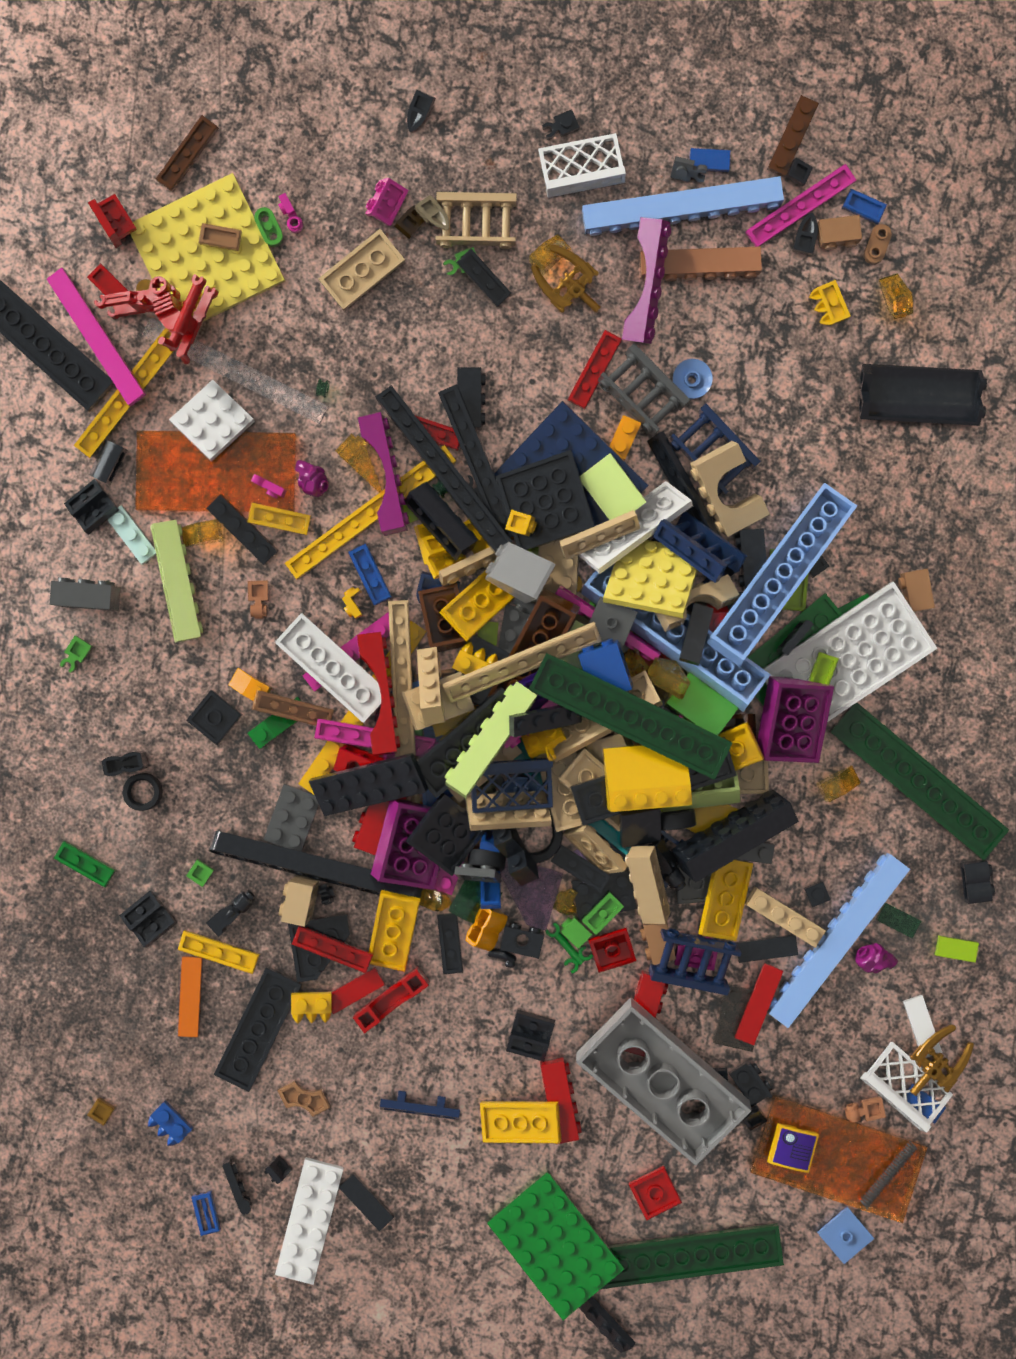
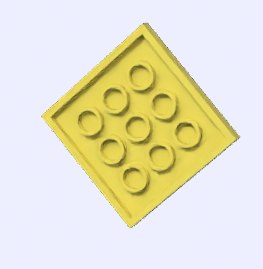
[603,540,698,618]

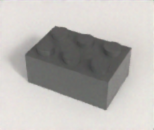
[49,577,121,611]

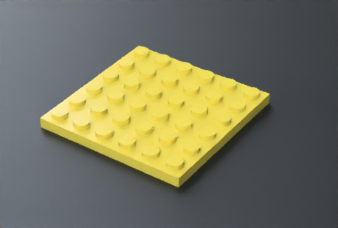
[131,173,285,322]

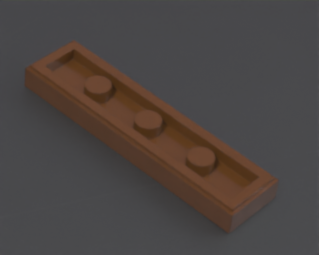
[156,115,219,192]

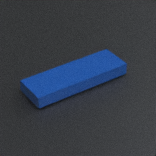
[348,544,392,606]

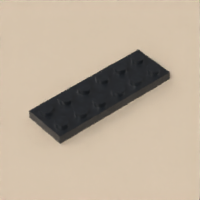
[309,753,429,816]
[214,966,302,1092]

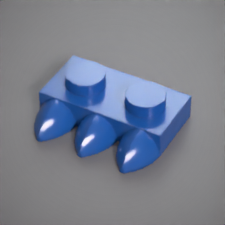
[148,1100,194,1146]

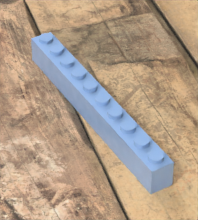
[582,176,784,236]
[768,853,910,1028]

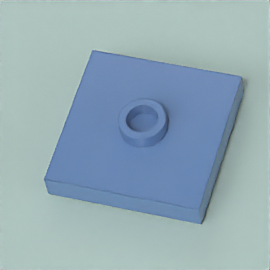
[817,1206,874,1264]

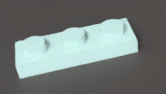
[108,505,156,565]

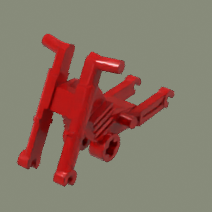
[94,274,219,364]

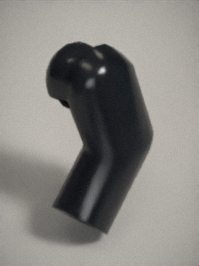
[488,948,517,968]

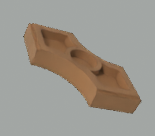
[277,1080,331,1117]

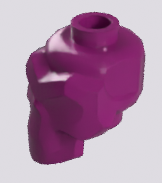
[295,460,329,497]
[855,943,898,974]

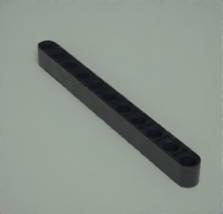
[209,831,423,898]

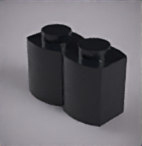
[101,751,148,776]
[960,860,995,904]

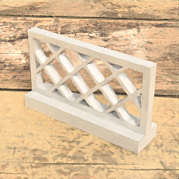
[538,133,626,198]
[860,1042,953,1133]

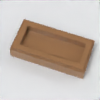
[198,223,242,251]

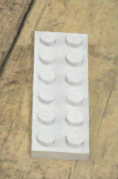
[578,481,693,574]
[275,613,391,723]
[275,1157,344,1285]

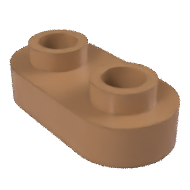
[864,224,892,265]

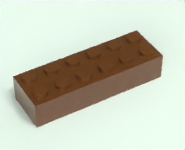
[488,588,580,696]

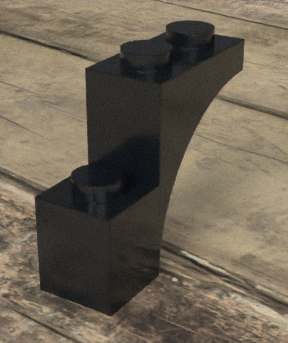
[492,828,539,886]

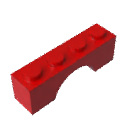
[352,966,430,1034]

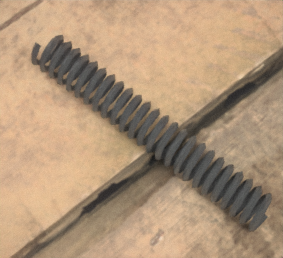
[860,1141,917,1209]

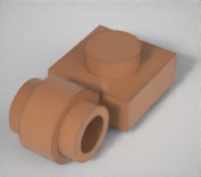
[248,580,269,619]
[845,1096,886,1122]

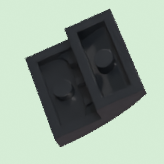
[64,479,119,535]
[119,891,177,948]
[506,1009,555,1062]

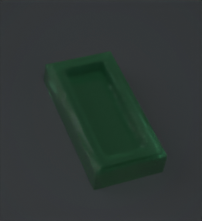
[876,902,921,939]

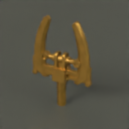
[531,244,601,313]
[910,1024,974,1096]

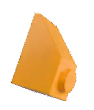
[228,668,273,701]

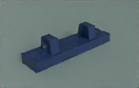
[380,1091,460,1120]

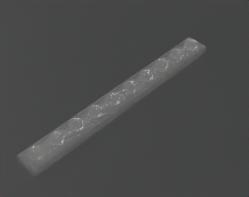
[142,317,329,424]

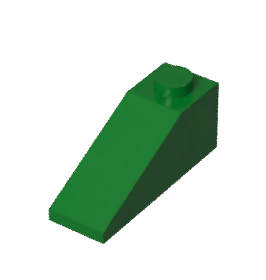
[247,697,301,749]

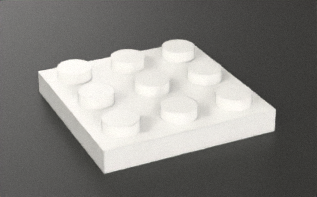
[169,380,255,462]

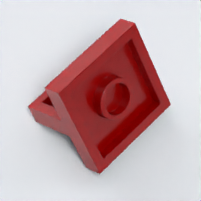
[88,194,137,248]

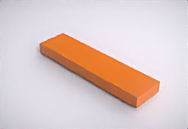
[178,956,203,1037]

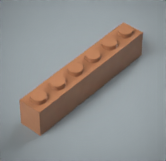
[640,247,762,281]

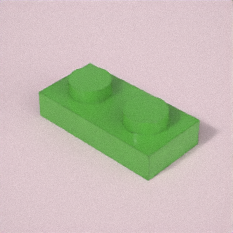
[582,892,624,935]

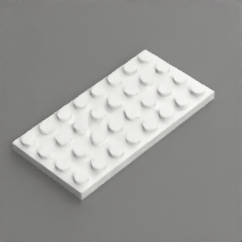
[763,582,937,722]

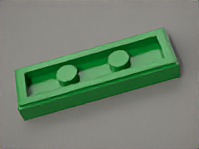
[54,841,116,888]

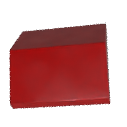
[588,928,636,973]

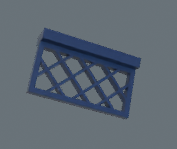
[471,758,553,813]

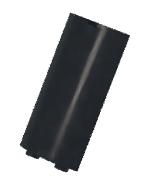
[859,364,987,426]

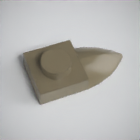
[415,195,449,230]

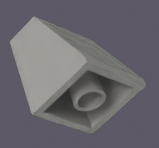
[485,542,556,604]

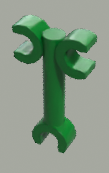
[545,922,593,974]

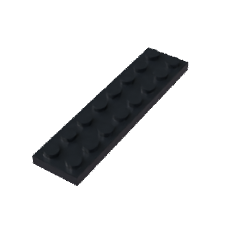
[0,280,114,412]
[570,737,737,826]

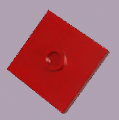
[628,1165,682,1221]

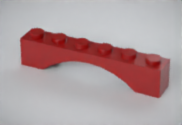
[357,632,400,756]

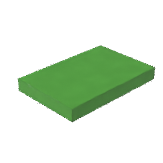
[665,672,738,735]

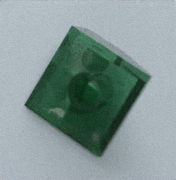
[448,880,503,924]

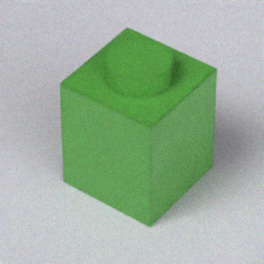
[561,916,592,949]

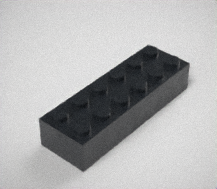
[416,687,506,798]
[671,790,799,883]

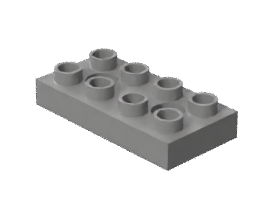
[576,997,751,1166]

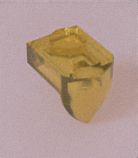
[419,888,452,912]
[553,888,578,915]

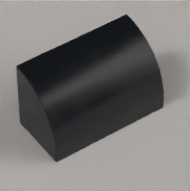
[89,440,128,485]

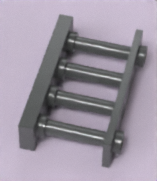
[597,343,690,436]

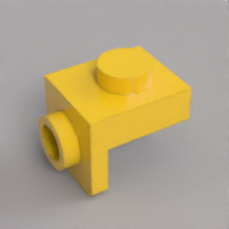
[505,510,536,537]
[342,587,363,619]

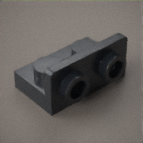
[728,1060,773,1107]

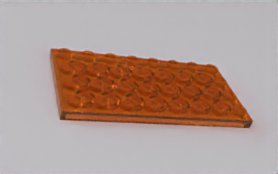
[135,431,296,512]
[750,1095,928,1223]

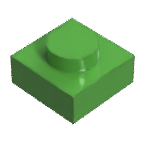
[186,859,215,887]

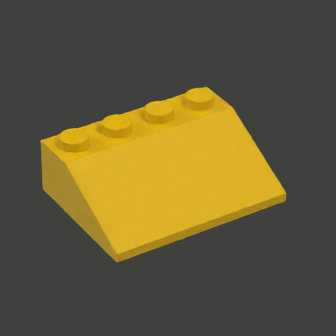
[603,745,692,812]

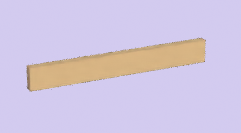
[388,600,416,758]
[443,622,602,703]

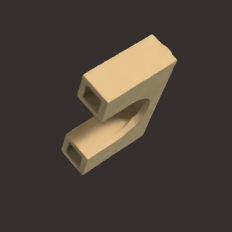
[690,441,769,537]

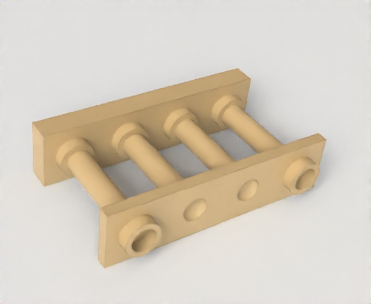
[436,192,517,249]

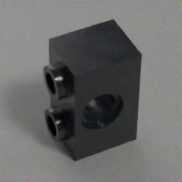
[500,922,544,959]

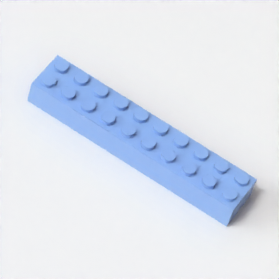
[707,483,857,667]
[581,564,771,712]

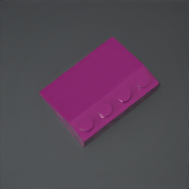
[757,676,834,763]
[371,799,439,890]

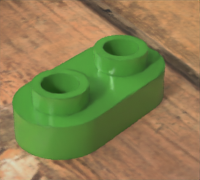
[254,207,284,247]

